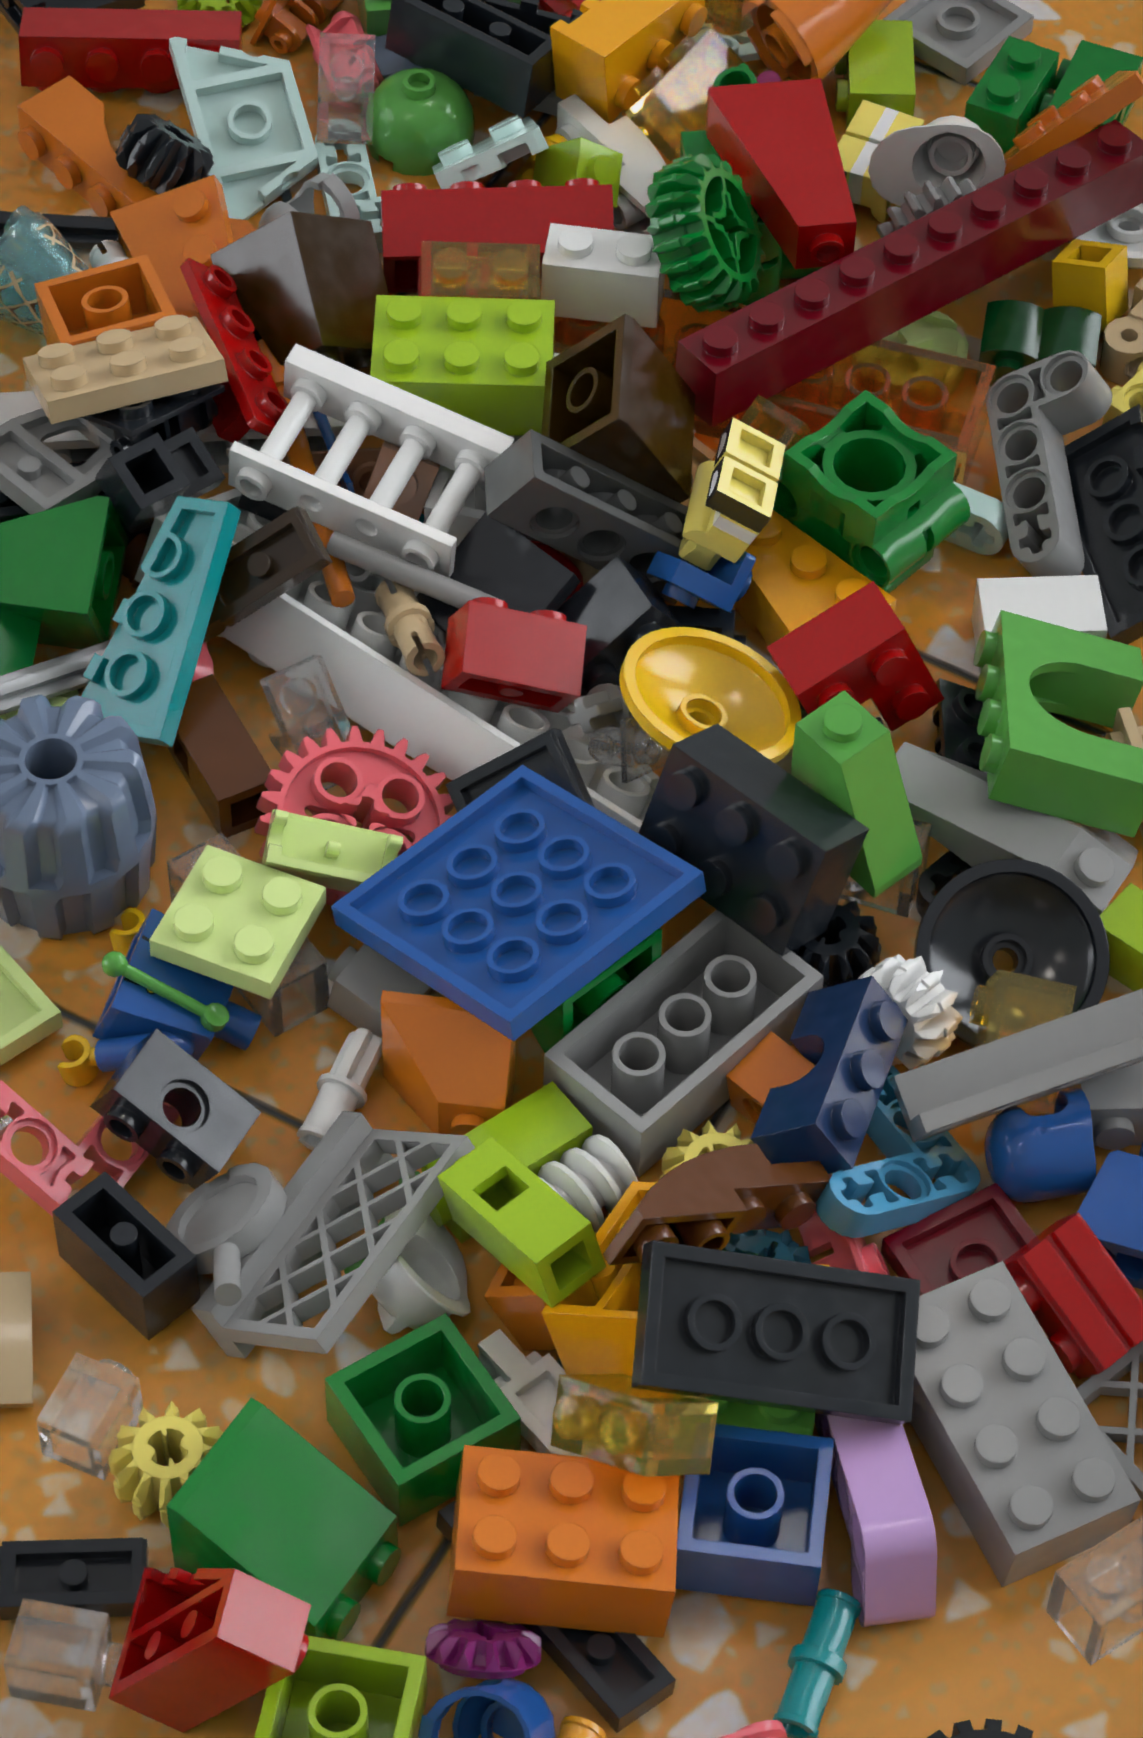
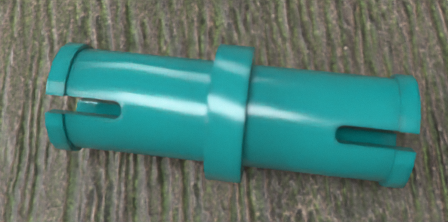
[773,1589,862,1738]

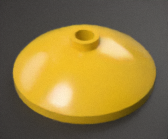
[619,627,802,764]

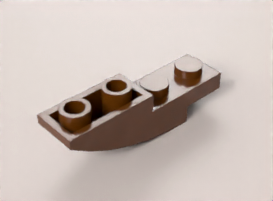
[602,1143,831,1265]

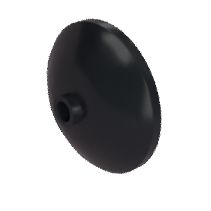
[914,859,1110,1047]

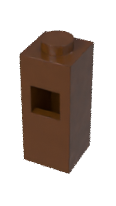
[167,674,271,840]

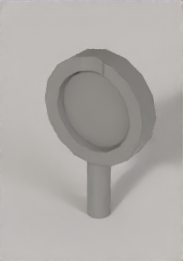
[166,1163,287,1306]

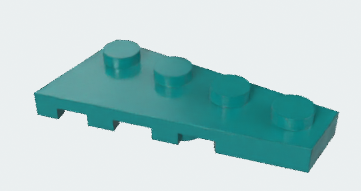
[81,496,241,747]

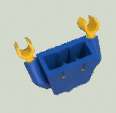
[57,908,262,1087]

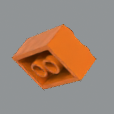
[446,1445,680,1638]

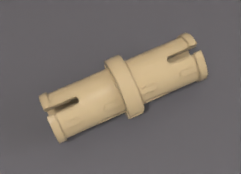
[375,580,445,677]

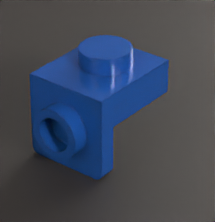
[646,551,756,613]

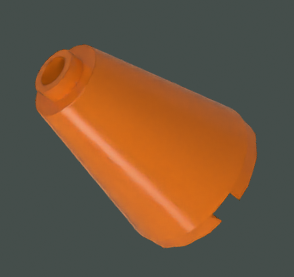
[741,0,892,81]

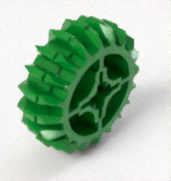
[645,153,766,313]

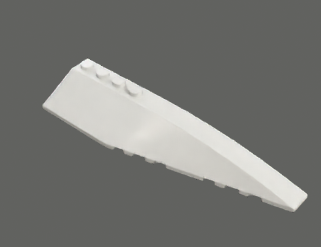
[135,488,660,833]

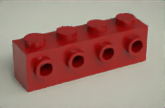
[18,7,242,94]

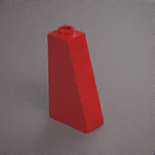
[705,78,857,269]

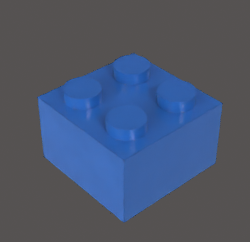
[676,1421,834,1607]

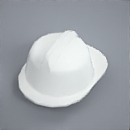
[868,115,1006,206]
[372,1207,470,1335]

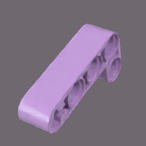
[814,1413,937,1627]

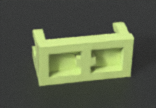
[261,809,403,892]

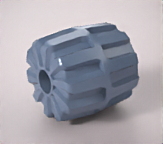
[0,695,157,940]

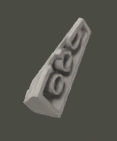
[896,742,1139,915]

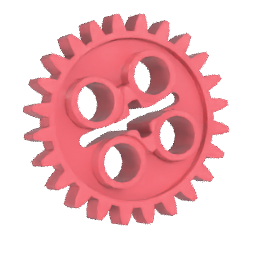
[254,725,454,923]

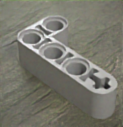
[986,350,1112,577]

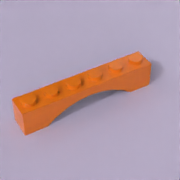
[17,75,257,242]

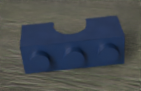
[750,976,908,1174]

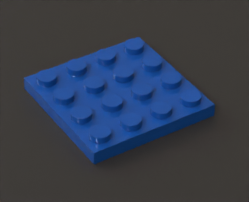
[331,765,706,1041]

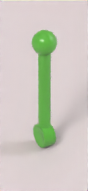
[102,951,230,1032]

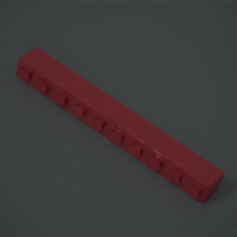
[676,119,1143,428]

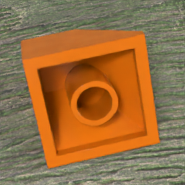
[380,990,516,1135]

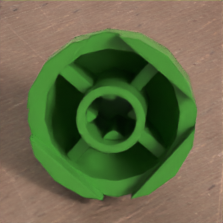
[365,68,475,176]

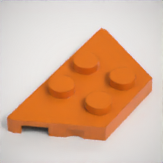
[1004,71,1143,175]

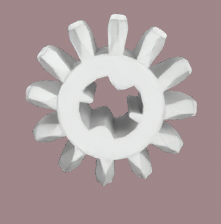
[858,954,963,1070]

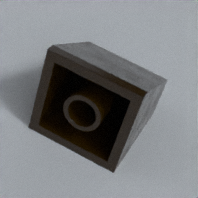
[210,211,389,375]
[541,314,696,503]

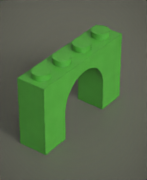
[973,610,1143,838]

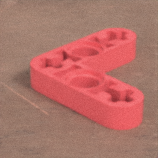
[0,1079,180,1217]

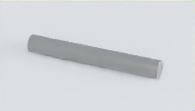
[326,531,504,609]

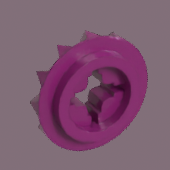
[424,1618,541,1679]

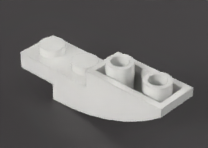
[555,94,666,235]

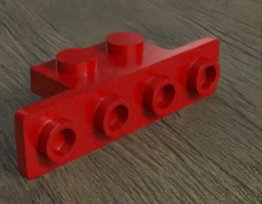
[180,258,298,443]

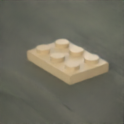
[22,315,228,424]

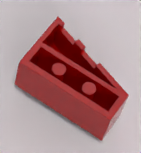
[108,1568,311,1733]

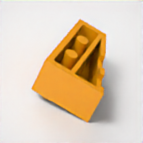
[550,0,707,124]
[734,510,897,665]
[541,1181,657,1382]

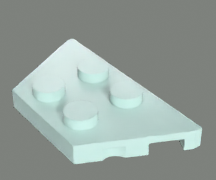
[169,37,318,220]
[432,114,549,189]

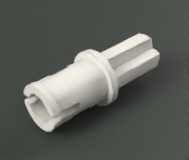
[297,1028,382,1151]

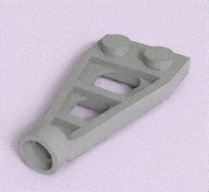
[0,408,115,515]

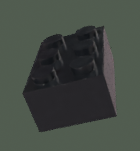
[638,723,869,956]

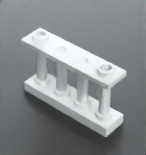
[228,344,515,578]

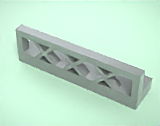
[890,988,1143,1143]

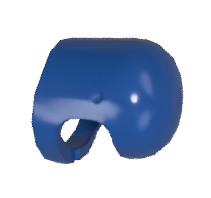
[984,1088,1096,1203]
[418,1678,556,1738]

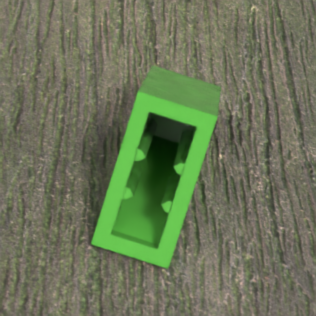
[791,690,923,898]

